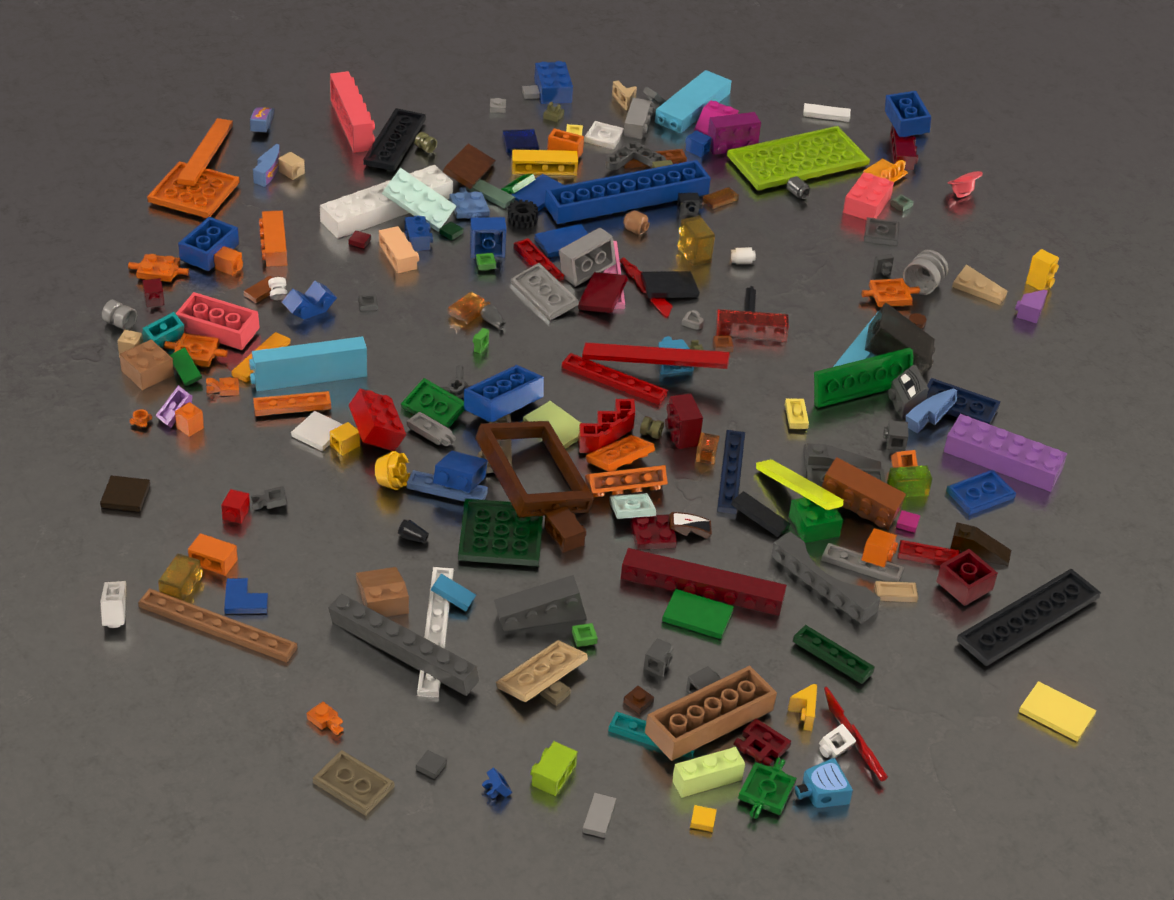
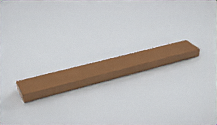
[138,588,298,662]

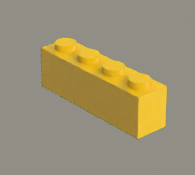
[512,150,578,176]

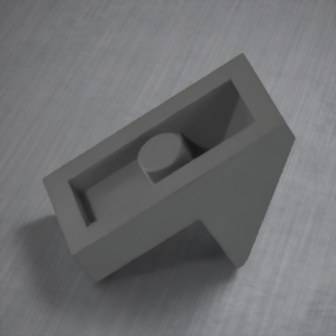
[643,86,666,114]

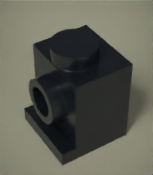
[677,193,703,216]

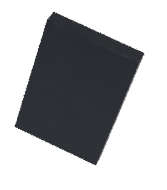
[640,271,700,298]

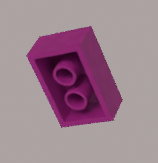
[708,112,761,155]

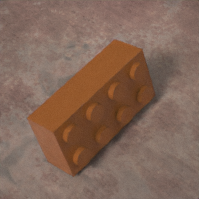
[822,457,906,530]

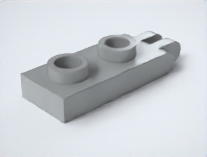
[407,412,456,446]

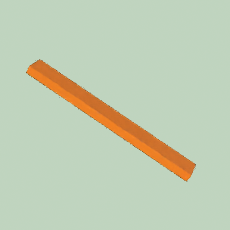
[177,118,233,186]

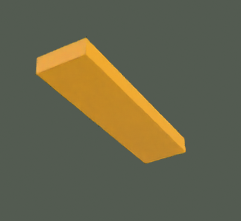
[231,332,290,383]

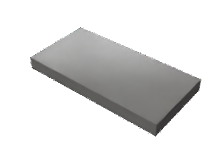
[511,263,579,321]

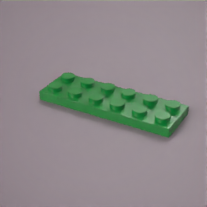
[814,348,913,408]

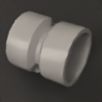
[102,299,137,330]

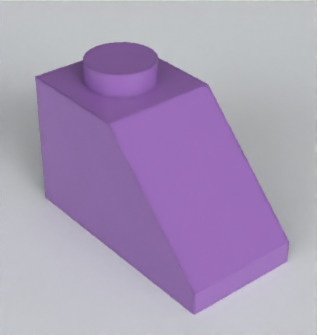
[1015,290,1048,323]

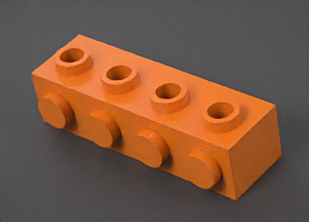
[585,465,668,497]

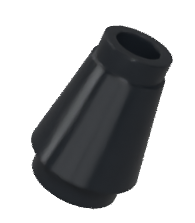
[398,519,429,544]

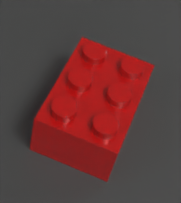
[349,389,406,451]

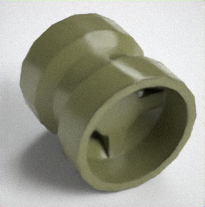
[414,132,437,153]
[640,416,664,439]

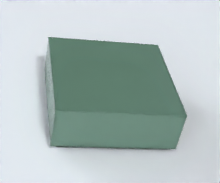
[890,194,914,212]

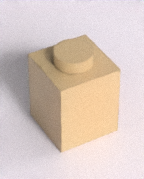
[278,152,305,180]
[118,330,143,358]

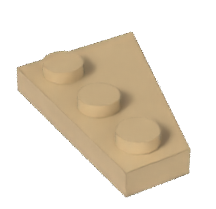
[952,264,1007,305]

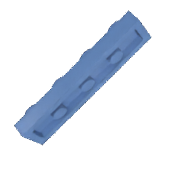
[407,470,488,502]

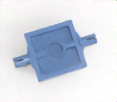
[449,187,490,219]

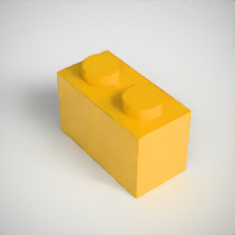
[1026,249,1059,290]

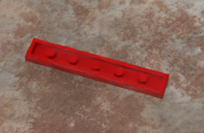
[561,353,668,405]

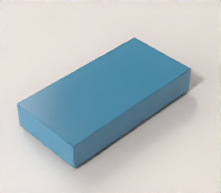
[431,574,476,611]

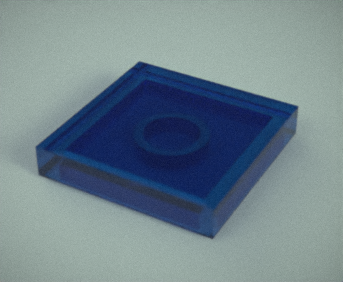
[503,129,539,153]

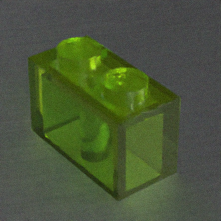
[887,465,933,497]

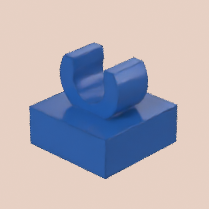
[482,767,513,799]

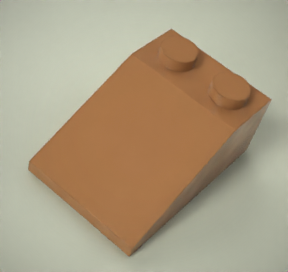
[356,567,409,617]

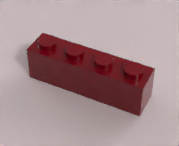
[890,125,918,170]

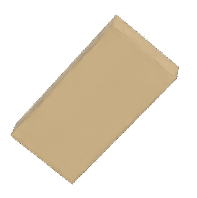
[875,581,918,602]

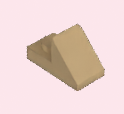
[612,80,637,111]

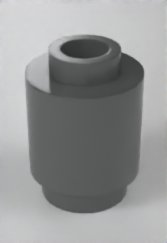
[787,176,811,199]

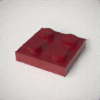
[631,514,677,550]

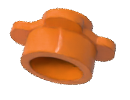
[129,409,153,427]

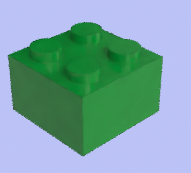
[789,497,843,543]

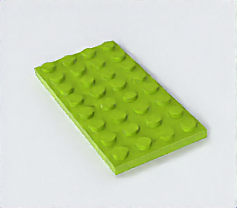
[727,126,870,190]

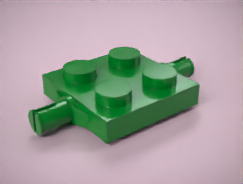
[738,758,797,819]

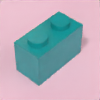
[142,312,184,348]

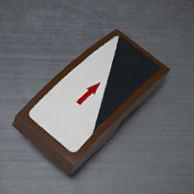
[669,512,712,539]

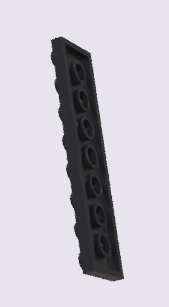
[957,569,1101,666]

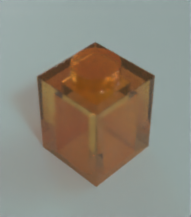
[696,432,720,465]

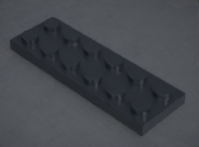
[363,108,426,171]

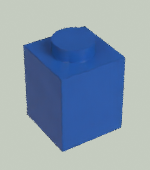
[685,130,712,157]

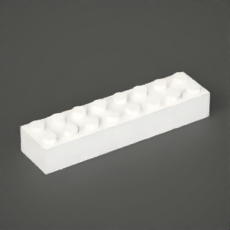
[320,165,453,239]

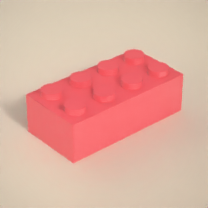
[176,292,260,350]

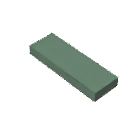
[466,179,515,209]

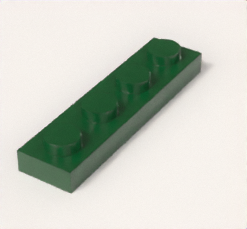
[793,625,875,684]

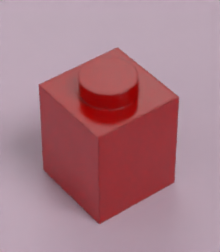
[221,489,250,524]

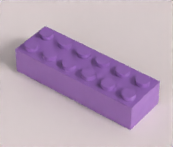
[943,414,1067,492]

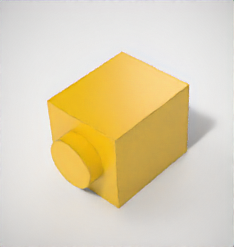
[330,422,361,455]

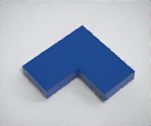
[224,578,268,614]

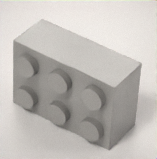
[559,228,616,286]

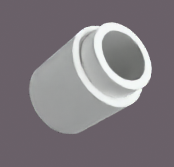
[731,247,756,265]

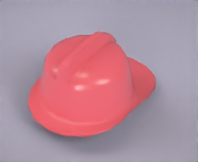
[947,171,983,198]

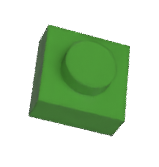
[476,253,496,270]
[473,328,489,354]
[572,623,598,647]

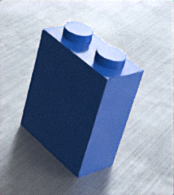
[433,451,488,493]

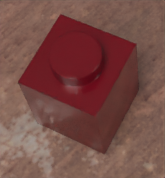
[142,278,165,307]

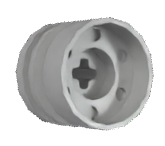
[903,250,949,295]

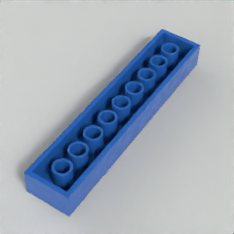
[545,160,711,224]

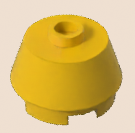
[375,451,410,490]

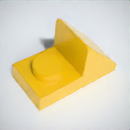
[788,684,817,731]

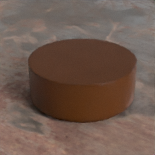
[908,313,927,329]

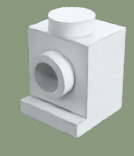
[819,724,856,759]

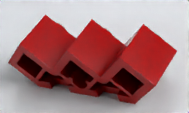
[578,399,635,453]

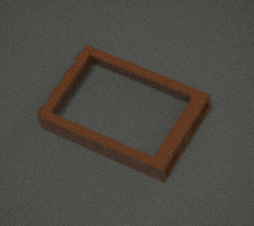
[475,421,594,517]

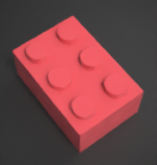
[843,172,894,220]

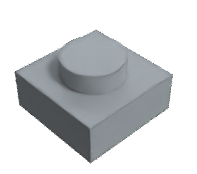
[490,98,506,113]

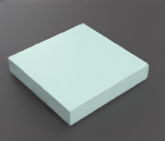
[610,493,656,519]

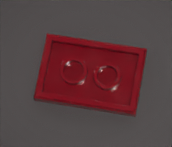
[578,272,628,313]

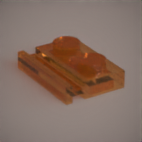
[448,292,490,324]

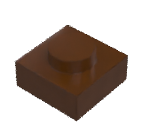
[623,686,654,714]

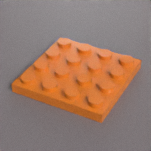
[147,161,240,218]

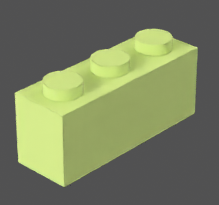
[673,747,745,798]

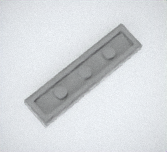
[821,543,904,582]

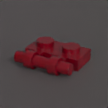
[733,718,791,766]

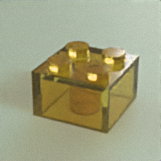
[677,216,715,266]

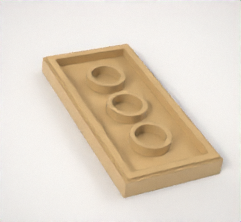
[496,640,588,702]

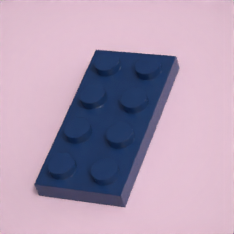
[926,378,1001,424]

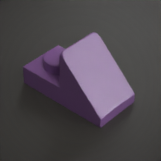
[156,385,192,428]

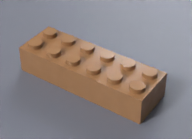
[645,666,777,761]

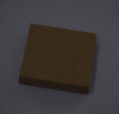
[100,475,150,512]

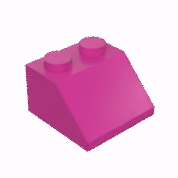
[694,100,739,135]

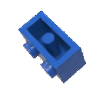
[405,216,433,251]

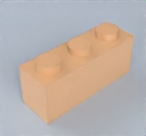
[379,226,419,273]

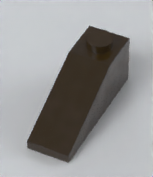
[950,522,1011,566]

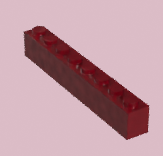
[621,548,787,616]

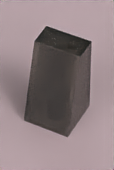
[865,303,935,375]

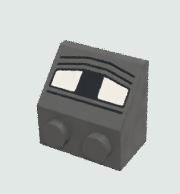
[888,365,929,419]

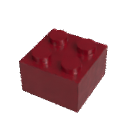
[665,393,703,449]
[936,549,998,606]

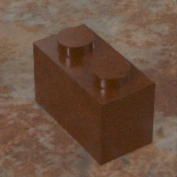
[544,506,586,553]

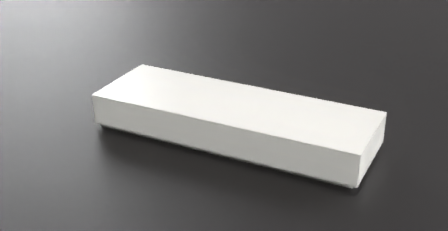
[803,103,851,122]

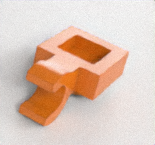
[206,377,239,396]
[306,701,344,735]

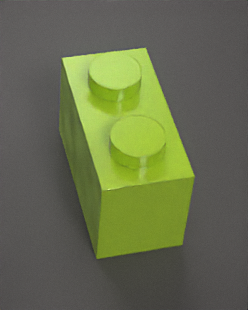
[530,741,578,796]

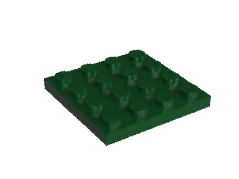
[458,499,543,566]

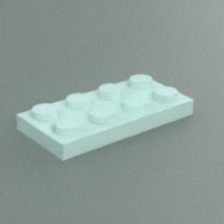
[382,168,456,232]

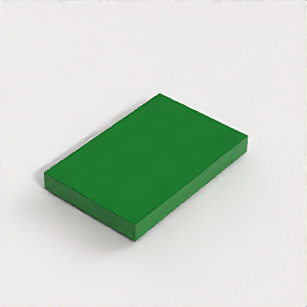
[401,378,464,428]
[662,589,734,639]

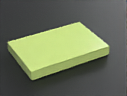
[523,401,581,449]

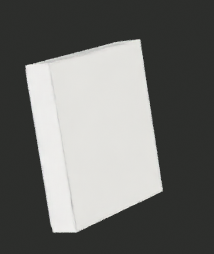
[584,121,624,149]
[291,411,343,452]

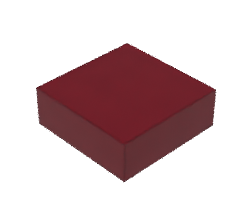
[349,230,371,249]

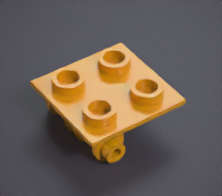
[863,158,908,182]

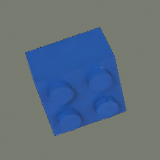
[470,217,506,258]

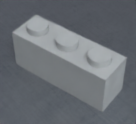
[623,98,653,139]

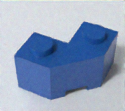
[282,280,337,320]

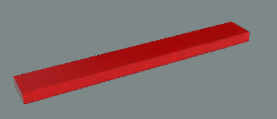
[582,343,730,369]

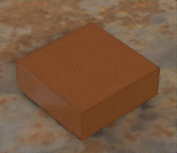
[713,336,734,352]

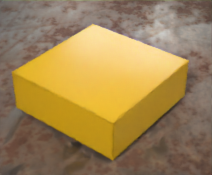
[690,805,717,832]

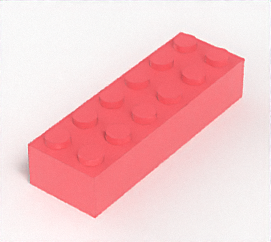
[330,71,375,153]

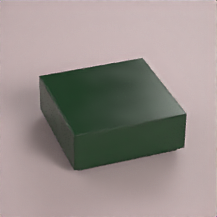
[439,222,464,240]

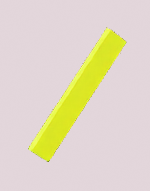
[756,459,844,510]

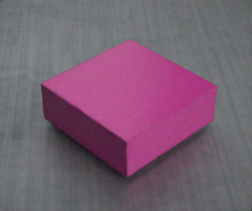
[896,510,920,533]

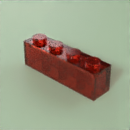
[716,309,789,342]

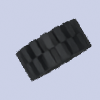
[508,200,538,228]

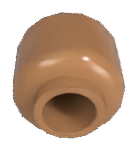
[623,210,650,235]

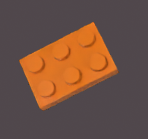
[586,435,655,472]

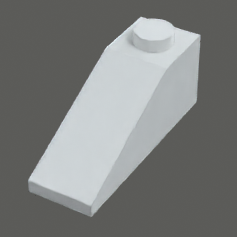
[100,581,126,628]

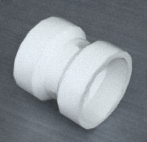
[268,277,288,301]

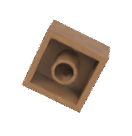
[120,339,174,390]

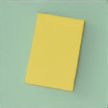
[1019,681,1097,742]

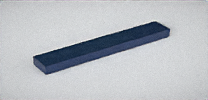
[717,430,745,514]

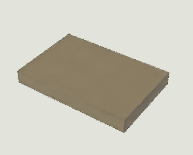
[313,750,394,816]

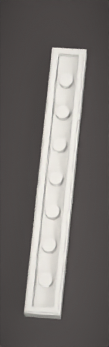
[417,567,454,697]

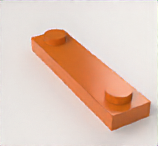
[253,391,331,416]

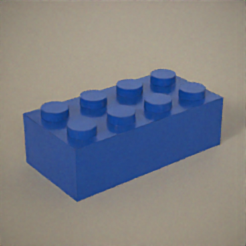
[464,365,544,422]

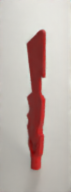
[620,257,673,318]
[824,687,888,782]

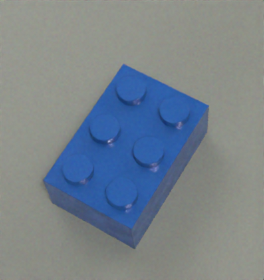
[534,61,573,104]
[885,91,931,137]
[178,217,239,271]

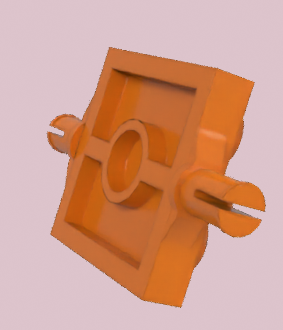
[128,254,189,282]
[861,278,920,307]
[164,333,228,367]

